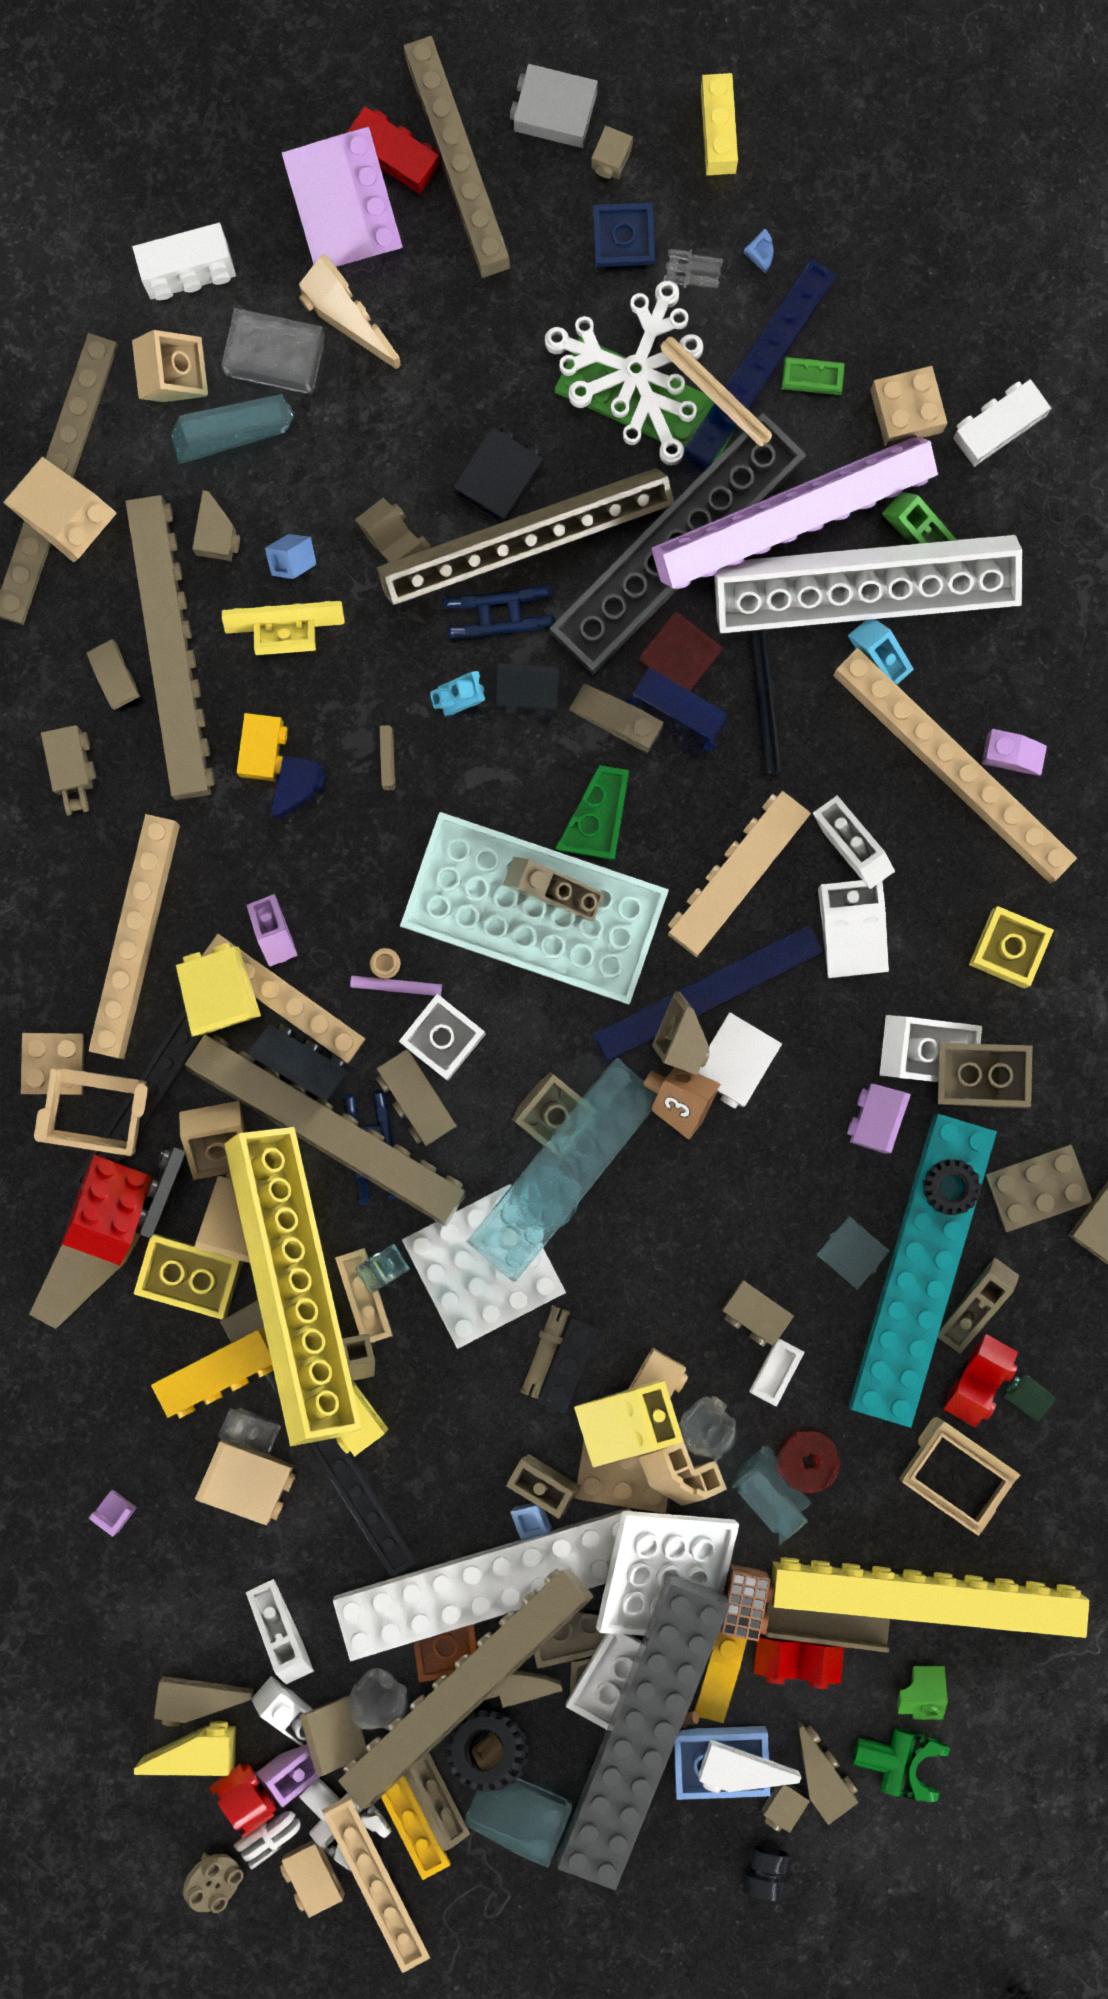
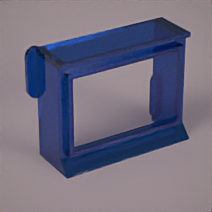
[625,668,728,752]

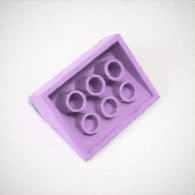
[282,127,403,267]

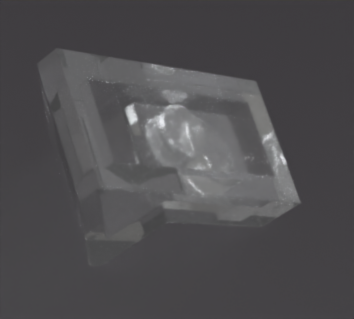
[218,1408,281,1454]

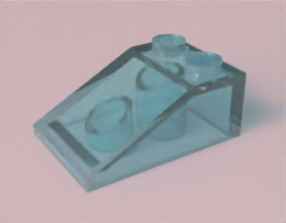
[464,1768,572,1868]

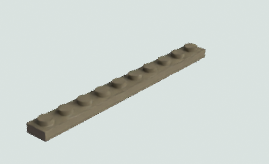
[0,333,118,625]

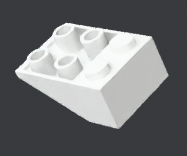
[818,880,889,978]

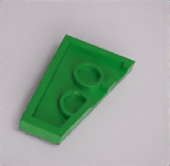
[555,765,629,860]

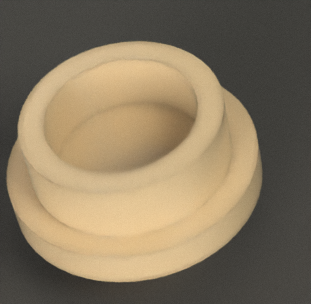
[370,948,401,979]

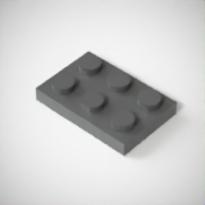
[136,1143,185,1238]

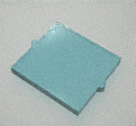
[816,1217,890,1290]

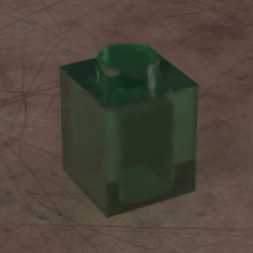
[1004,1374,1056,1423]

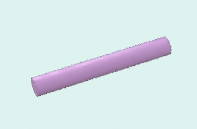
[350,976,442,996]

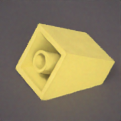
[176,943,261,1036]

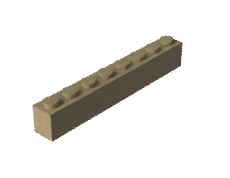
[403,36,510,278]

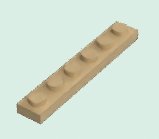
[202,934,366,1064]
[321,1795,430,1973]

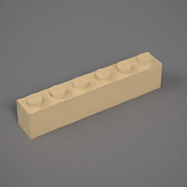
[668,791,811,958]

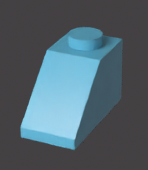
[848,619,914,685]

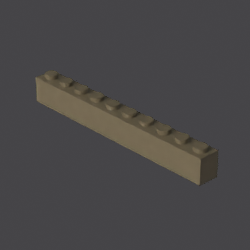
[376,468,674,605]
[126,495,215,800]
[185,1034,465,1227]
[338,1568,594,1810]

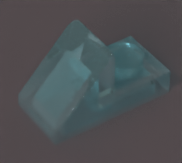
[355,1244,410,1294]

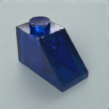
[271,755,325,819]

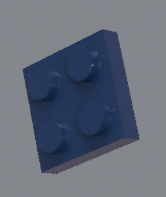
[593,203,655,267]

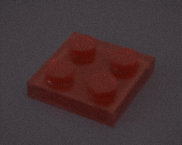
[639,612,723,697]

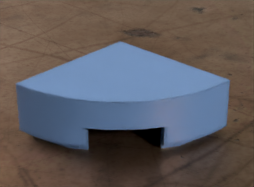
[744,229,774,273]

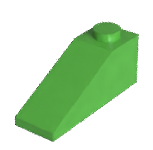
[882,492,956,544]

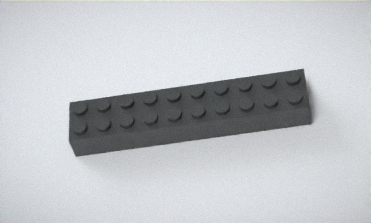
[549,413,806,675]
[557,1573,730,1890]

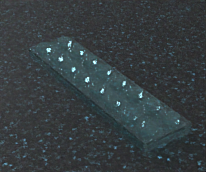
[466,1058,658,1282]

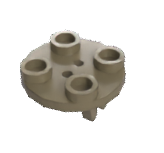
[183,1852,243,1913]

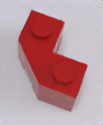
[943,1334,1018,1428]
[754,1636,844,1689]

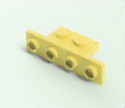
[222,601,345,655]

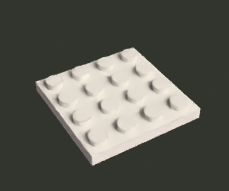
[402,1184,566,1349]
[596,1511,739,1636]

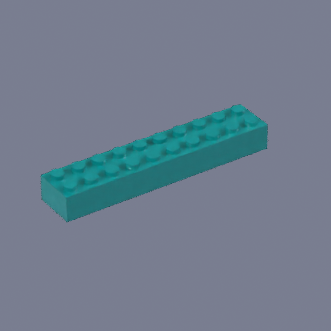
[848,1114,997,1428]

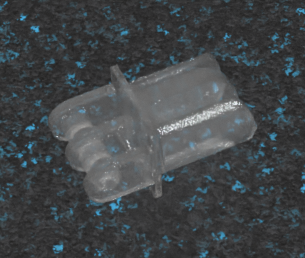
[663,249,723,289]

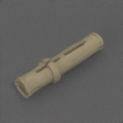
[520,1305,570,1399]

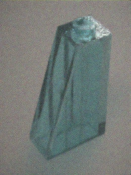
[171,394,293,464]

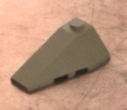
[29,1232,141,1329]

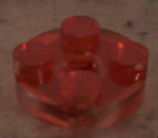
[777,1431,840,1493]

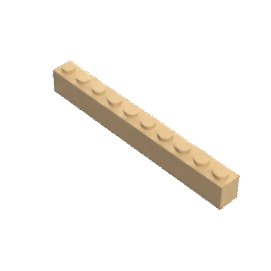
[833,648,1077,884]

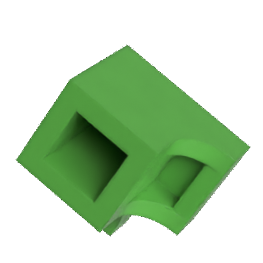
[897,1666,948,1720]

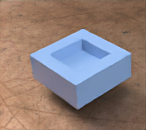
[510,1503,552,1540]

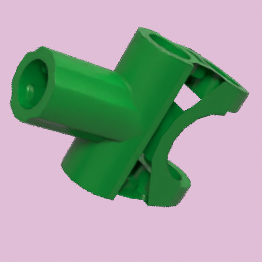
[852,1728,950,1802]

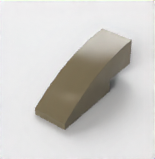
[485,1670,563,1708]

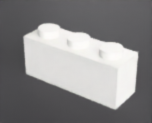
[953,379,1051,467]
[813,795,895,889]

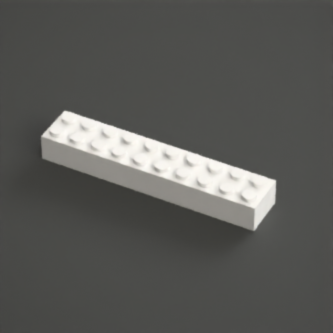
[714,535,1022,633]
[333,1507,631,1661]

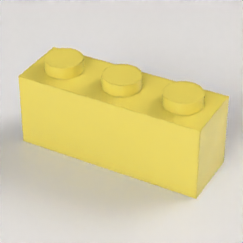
[701,73,738,175]

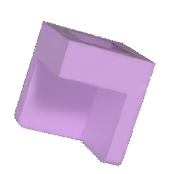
[89,1489,137,1537]

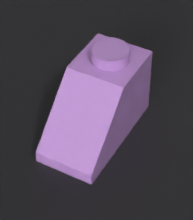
[981,729,1047,776]
[247,894,298,967]
[255,1744,321,1808]

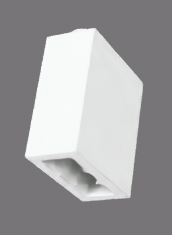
[698,1013,782,1109]

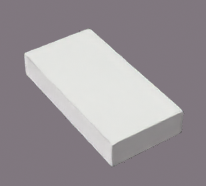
[749,1339,804,1407]

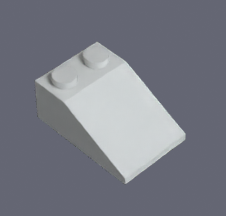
[879,1015,982,1082]

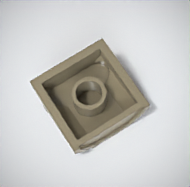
[512,1073,598,1159]

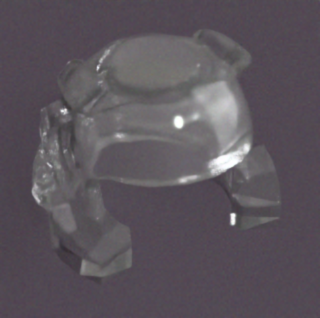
[679,1396,736,1461]
[349,1668,408,1731]

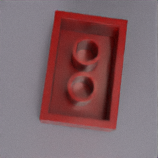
[62,1154,152,1266]

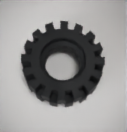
[922,1159,981,1215]

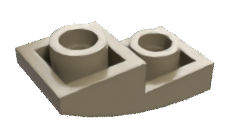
[87,639,140,710]

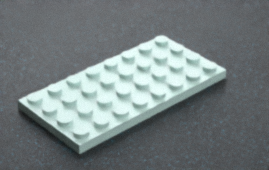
[400,812,669,1005]

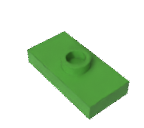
[781,357,845,395]

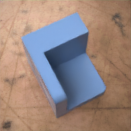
[265,534,316,579]

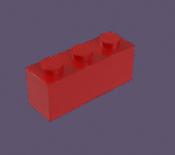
[346,106,440,194]

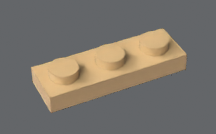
[335,1248,393,1343]

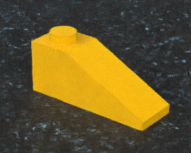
[694,1630,747,1723]

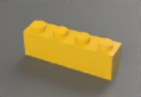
[151,1327,273,1419]

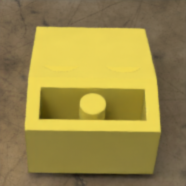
[574,1379,684,1467]

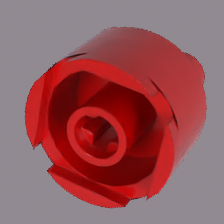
[209,1763,277,1838]

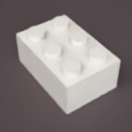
[132,223,236,300]

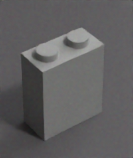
[510,64,598,148]

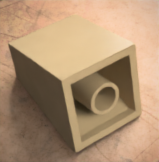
[194,1172,250,1263]
[195,1436,296,1525]

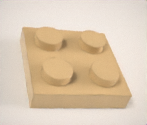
[21,1033,85,1095]

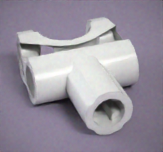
[298,1778,392,1871]

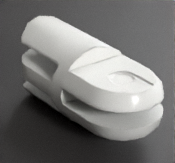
[233,1811,301,1869]

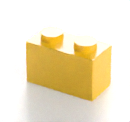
[237,713,288,782]

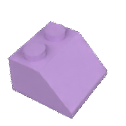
[847,1084,911,1154]

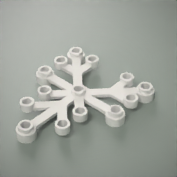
[545,281,703,465]

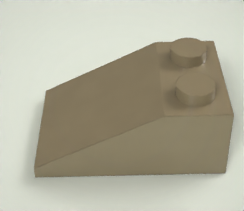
[938,1043,1033,1109]

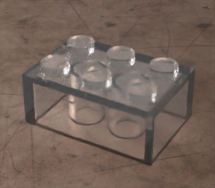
[221,308,325,394]

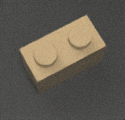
[280,1840,345,1918]

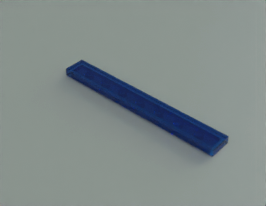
[684,259,837,467]
[594,925,823,1062]

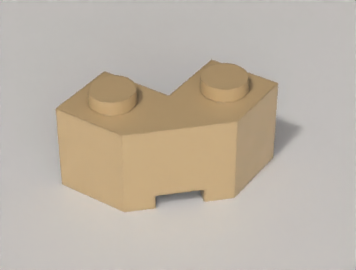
[639,1442,727,1506]

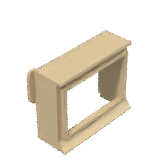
[34,1067,148,1156]
[899,1417,1021,1536]

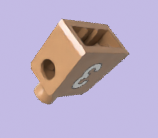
[643,1067,721,1140]

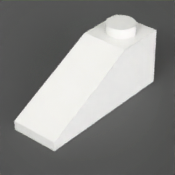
[246,1579,314,1684]
[698,1739,801,1793]

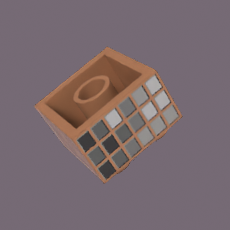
[720,1564,775,1641]

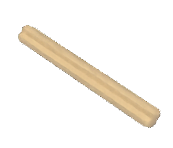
[660,337,772,446]

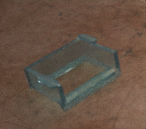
[732,1444,812,1546]

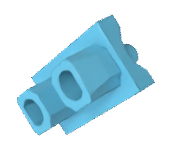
[430,671,485,716]

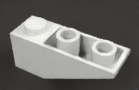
[251,1676,313,1746]

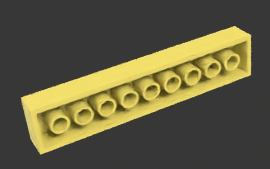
[224,1127,362,1446]
[771,1557,1089,1638]

